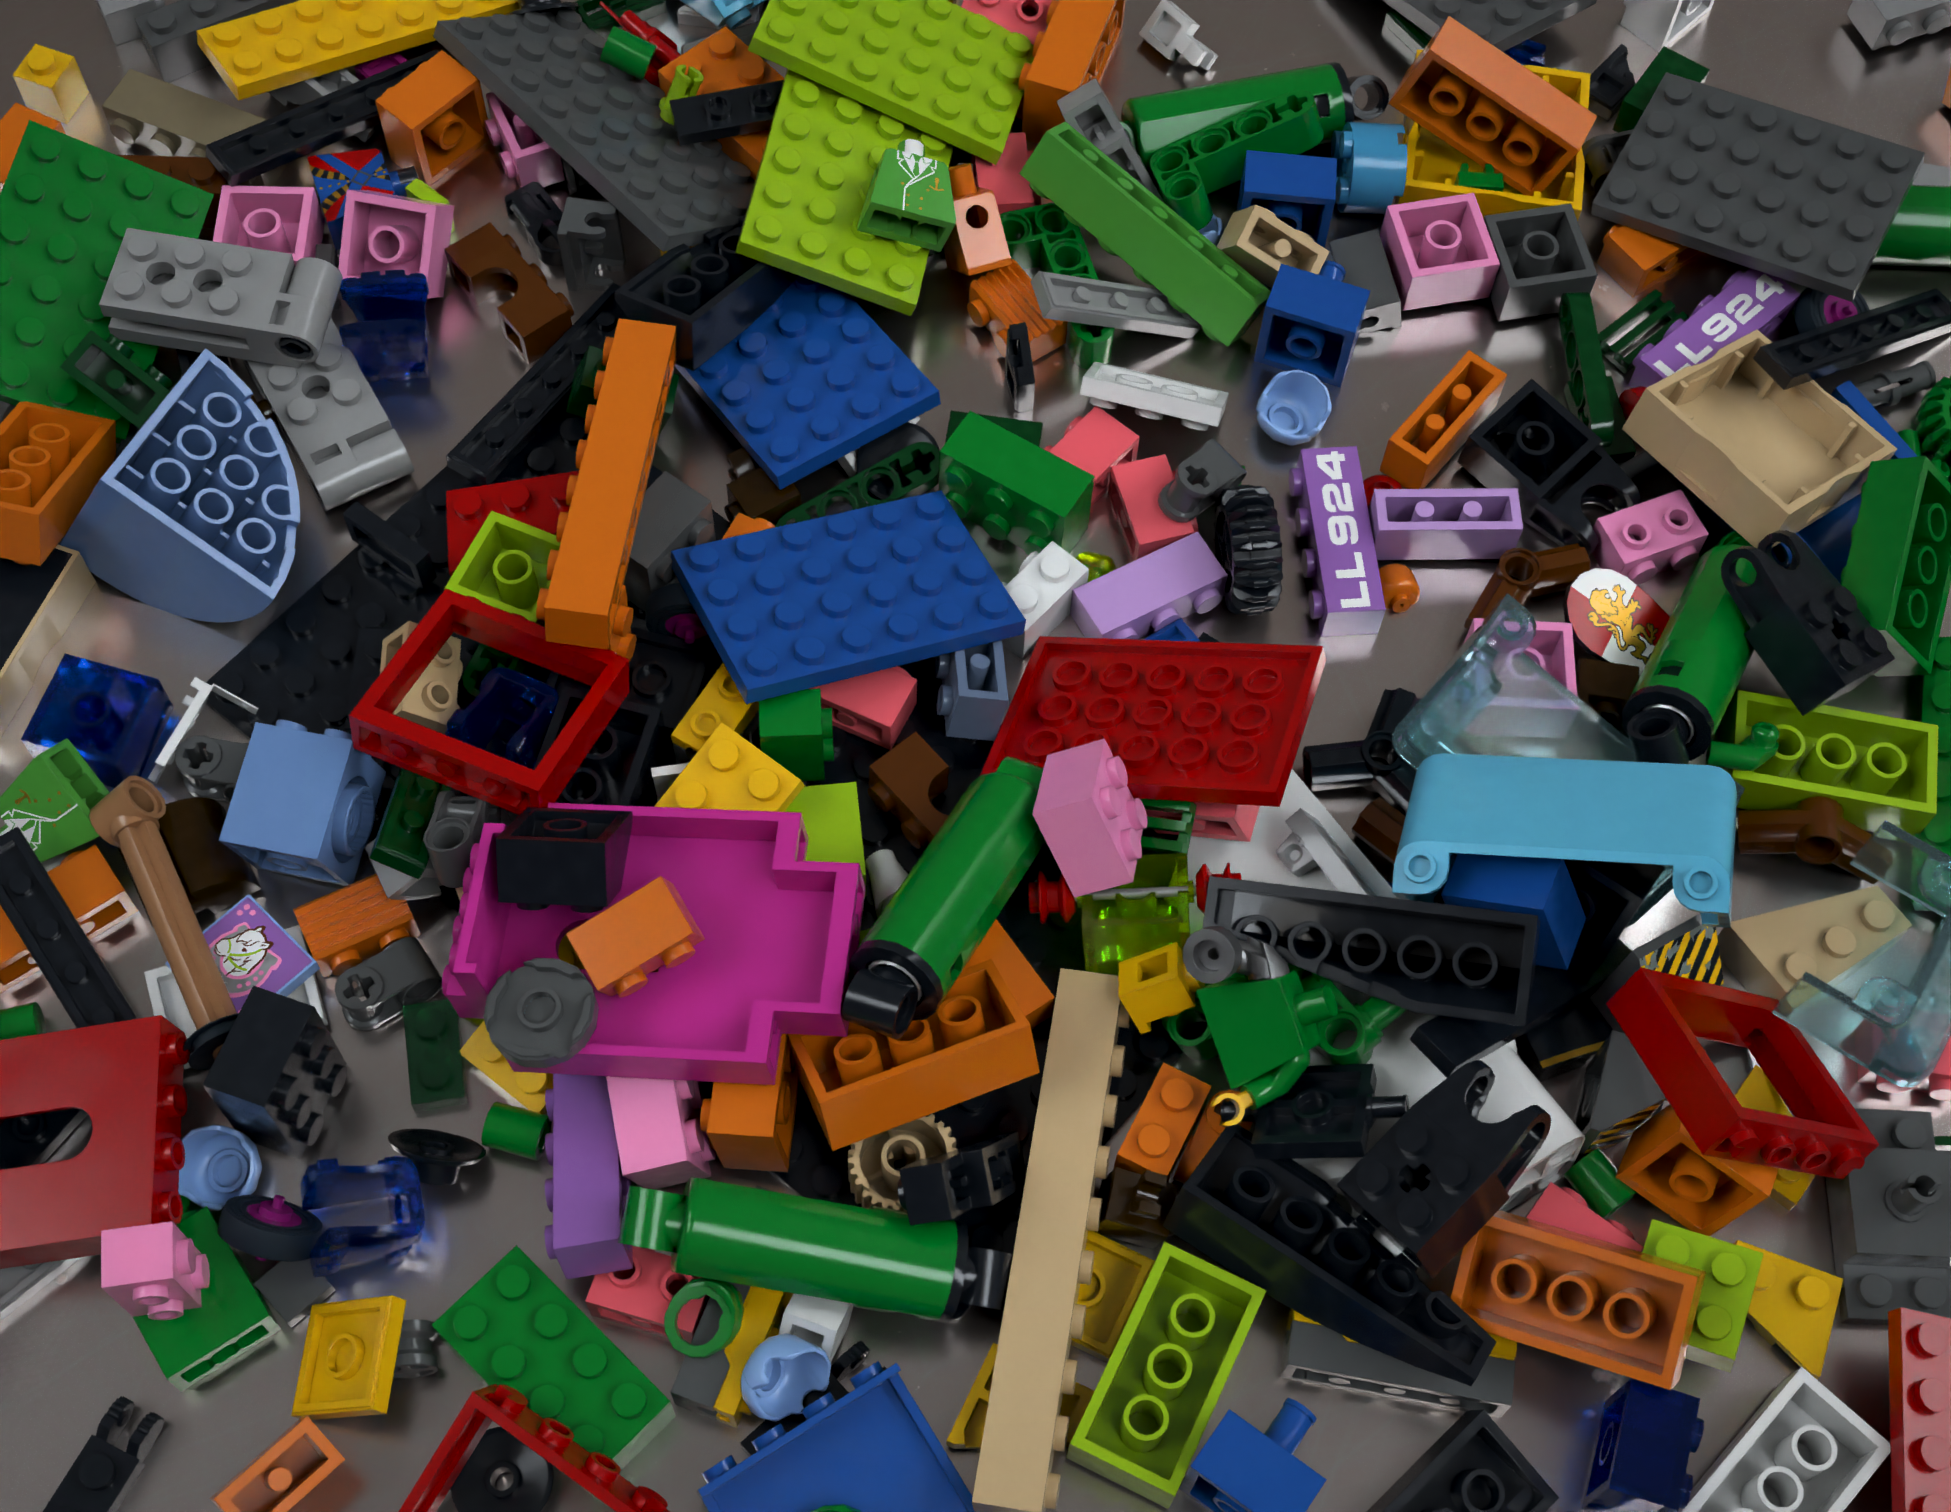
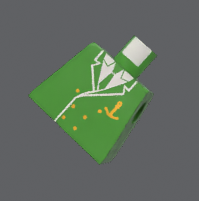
[857,139,956,252]
[0,738,110,862]

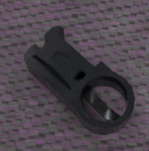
[504,182,563,266]

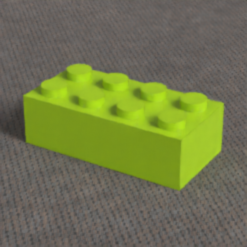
[1719,690,1938,840]
[1066,1241,1267,1509]

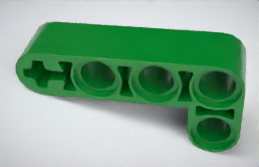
[1150,90,1324,231]
[1000,203,1115,370]

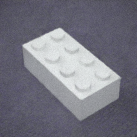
[1674,1367,1891,1512]

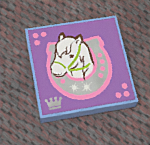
[165,894,320,1013]

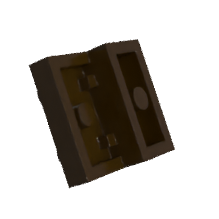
[118,797,261,928]

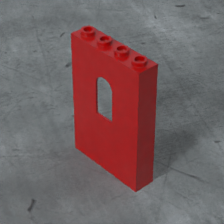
[0,1015,190,1269]

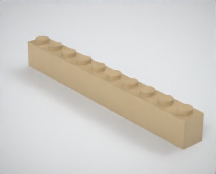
[972,968,1131,1512]

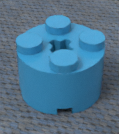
[1331,122,1407,215]

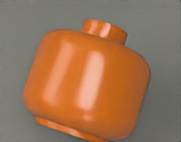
[1379,563,1420,613]

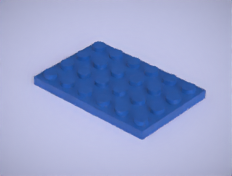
[675,276,941,490]
[671,490,1026,704]

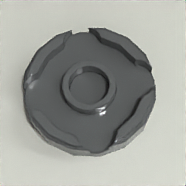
[483,958,599,1068]

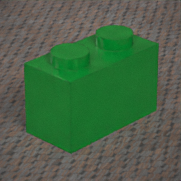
[759,689,834,781]

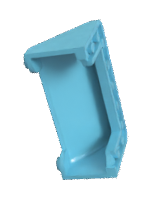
[1392,753,1737,928]

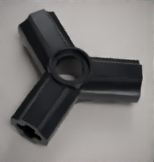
[1302,688,1425,816]

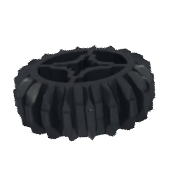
[1213,484,1284,616]

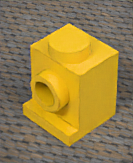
[1118,942,1205,1034]

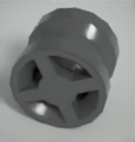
[393,1319,438,1379]

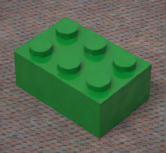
[938,411,1094,556]

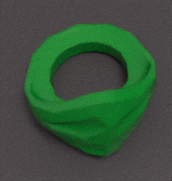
[664,1278,744,1358]

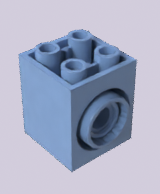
[218,720,386,886]

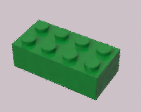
[1841,456,1951,677]
[432,1245,676,1498]

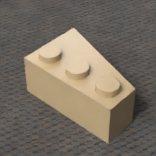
[1717,885,1912,1017]

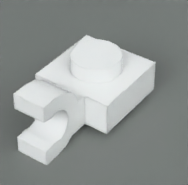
[1139,0,1218,70]

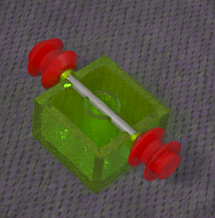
[1029,853,1241,974]

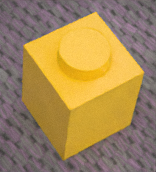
[12,43,89,124]

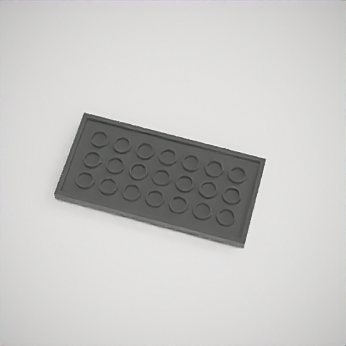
[433,8,755,252]

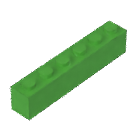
[1019,121,1271,347]

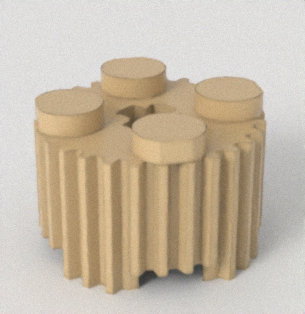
[848,1114,958,1212]

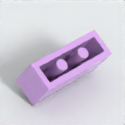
[1368,488,1523,560]
[1070,531,1228,640]

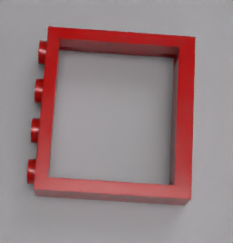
[348,589,630,815]
[1606,967,1880,1179]
[398,1384,670,1512]

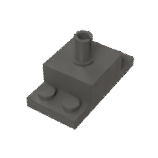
[1825,1108,1951,1325]

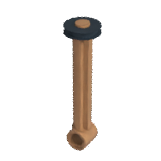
[89,775,239,1070]

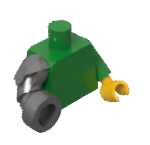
[1183,926,1338,1127]

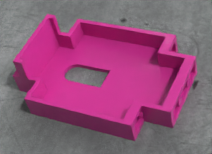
[442,803,866,1085]

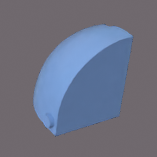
[60,348,300,623]

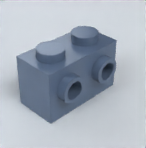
[934,640,1009,741]

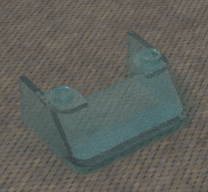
[1772,820,1951,1087]

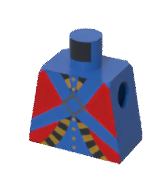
[307,148,419,250]

